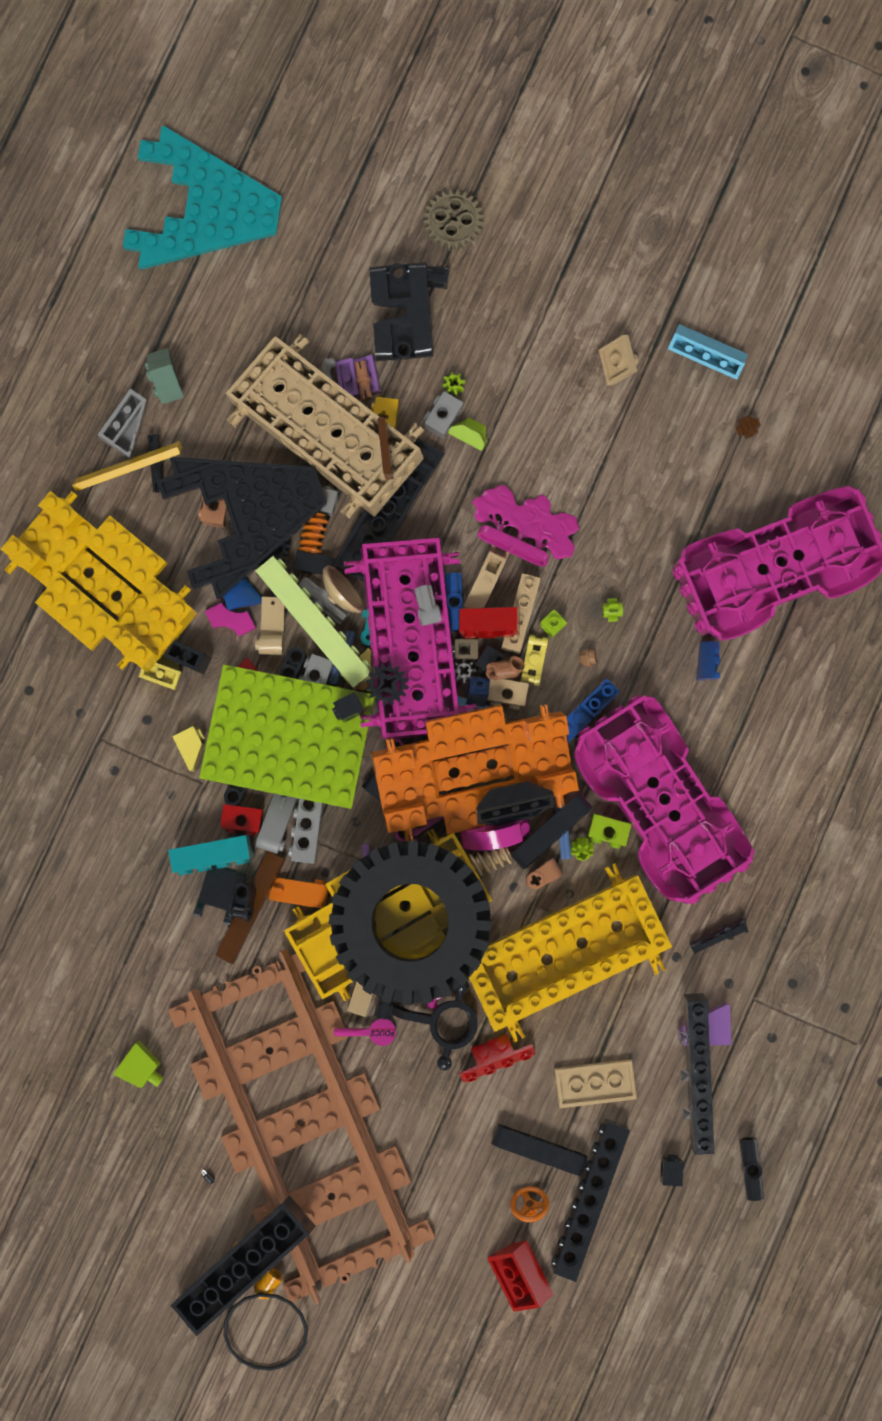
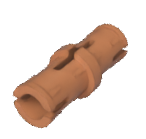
[354,361,373,401]

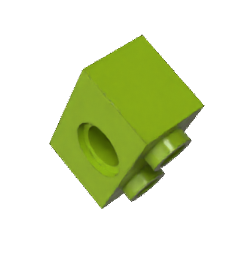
[587,814,632,849]

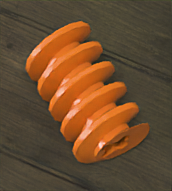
[298,513,329,553]

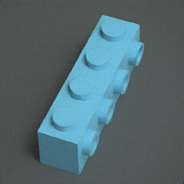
[668,324,748,379]

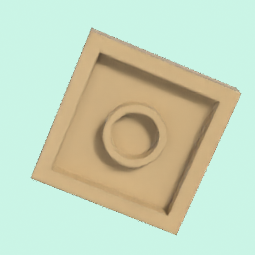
[599,335,639,386]

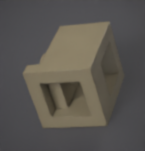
[451,639,478,661]

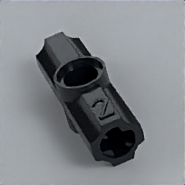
[739,1137,764,1201]

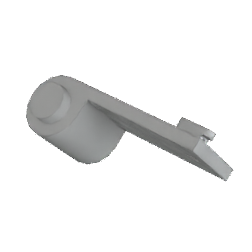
[255,794,297,854]

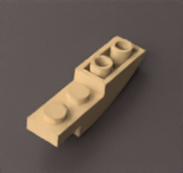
[463,545,509,609]

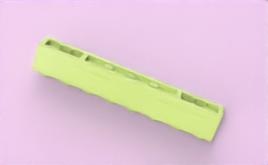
[255,556,373,690]

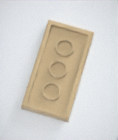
[554,1059,637,1108]

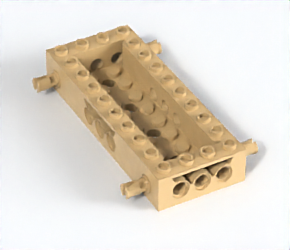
[226,334,424,519]

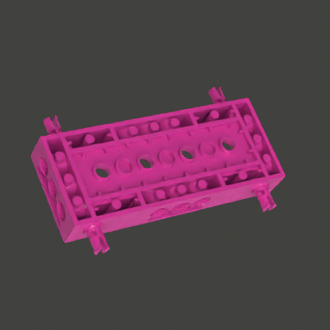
[344,538,476,740]

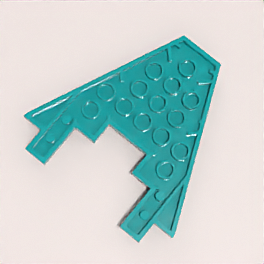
[123,126,282,270]

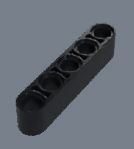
[511,793,593,870]
[491,1124,588,1176]

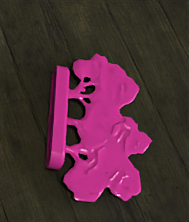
[472,485,579,567]

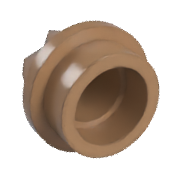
[579,648,598,667]

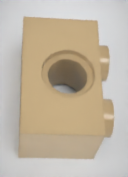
[487,679,529,710]

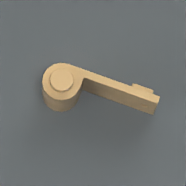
[255,597,285,655]

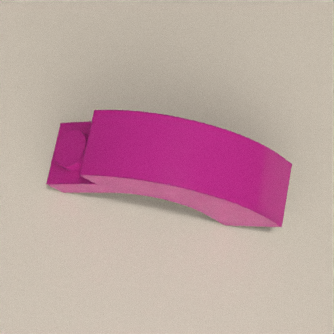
[460,819,531,851]

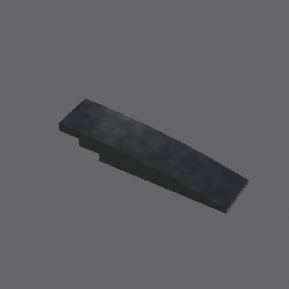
[333,438,445,582]

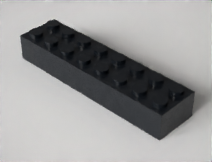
[170,1195,316,1336]

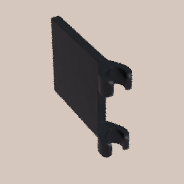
[193,866,246,926]

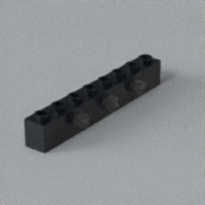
[679,993,715,1155]

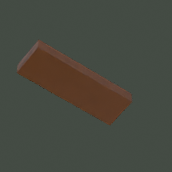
[377,417,394,480]

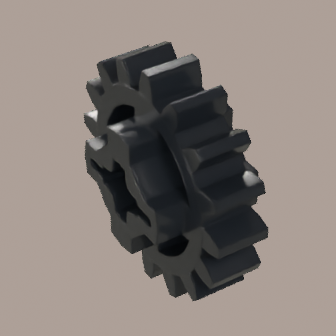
[366,663,409,706]

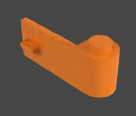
[269,878,329,908]

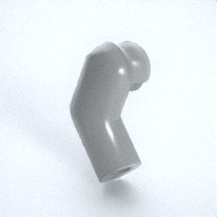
[321,358,336,380]

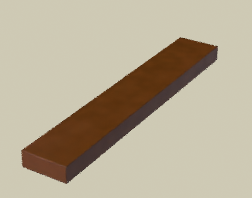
[216,851,286,964]

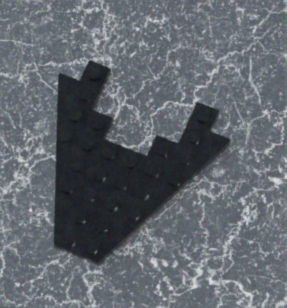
[157,457,327,600]

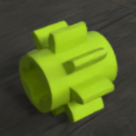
[442,372,465,397]
[602,598,623,622]
[571,837,594,861]

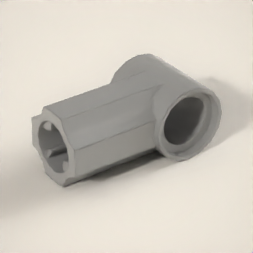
[414,585,441,626]

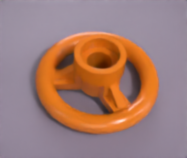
[510,1186,549,1222]

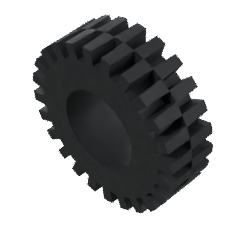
[329,841,491,1005]

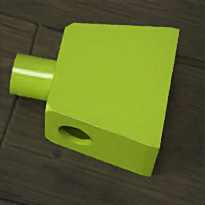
[113,1041,164,1088]

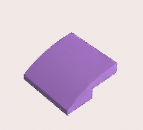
[335,355,381,398]

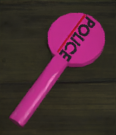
[333,1018,396,1046]

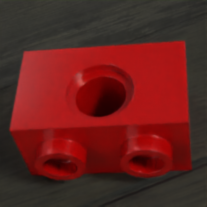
[220,804,264,836]

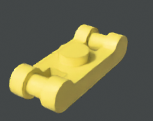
[520,634,548,686]

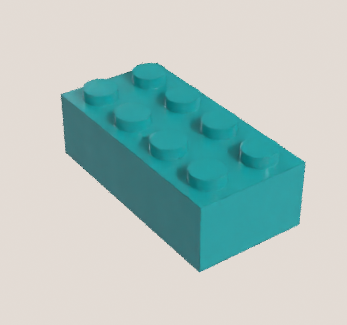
[168,835,255,876]

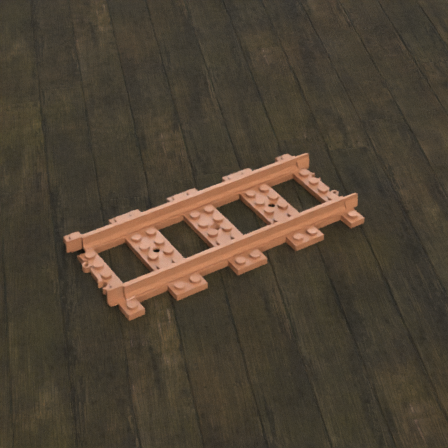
[168,949,435,1305]

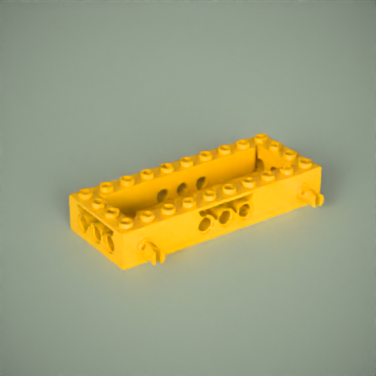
[469,863,672,1042]

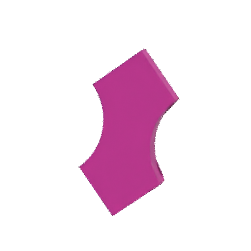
[205,603,256,637]

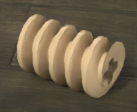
[469,847,512,876]

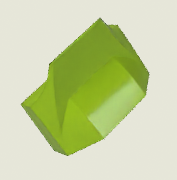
[448,417,488,451]

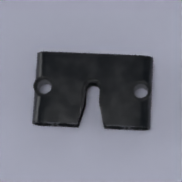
[369,262,433,361]

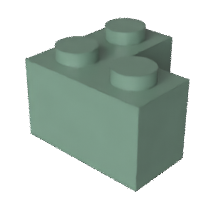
[145,348,184,404]

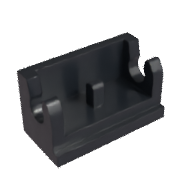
[412,262,449,289]

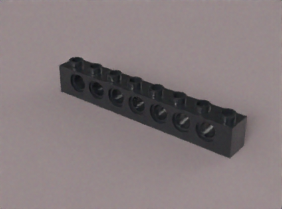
[551,1119,630,1282]

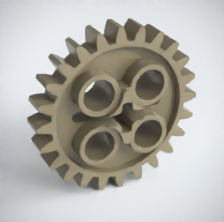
[423,189,484,252]

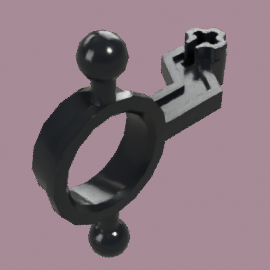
[374,981,478,1071]

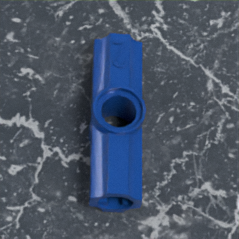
[445,573,463,632]

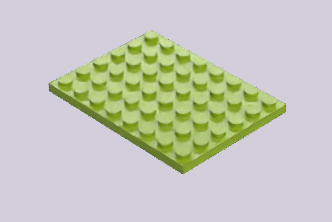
[199,665,375,809]

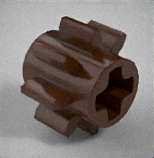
[736,415,761,439]

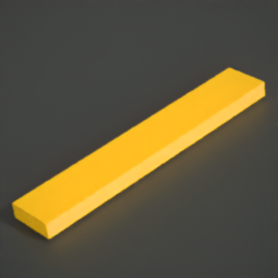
[72,441,182,491]

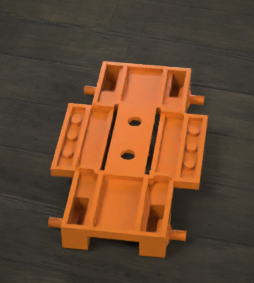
[371,704,579,842]

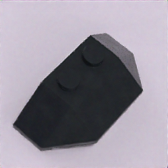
[476,781,554,826]

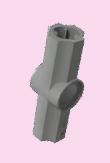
[298,577,351,626]

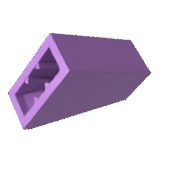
[678,1003,731,1046]

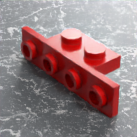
[459,1034,536,1082]

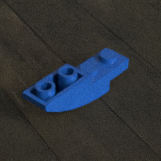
[566,679,620,743]

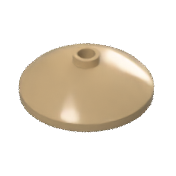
[323,565,365,613]

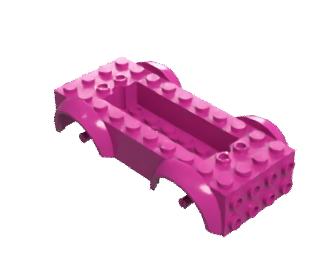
[672,486,882,641]
[575,695,754,905]

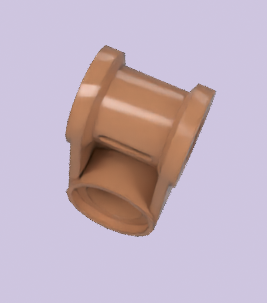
[526,858,564,889]

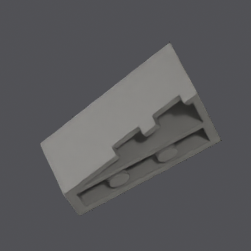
[98,388,148,459]

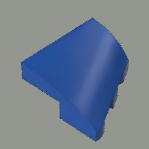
[224,579,262,611]
[696,641,720,681]

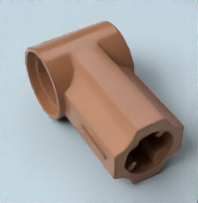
[486,656,525,681]

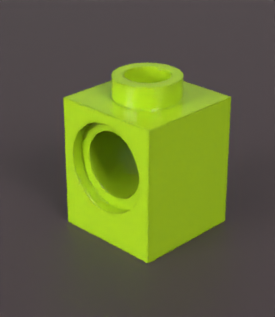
[539,609,567,639]

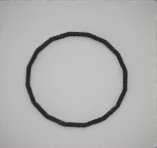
[223,1293,308,1371]

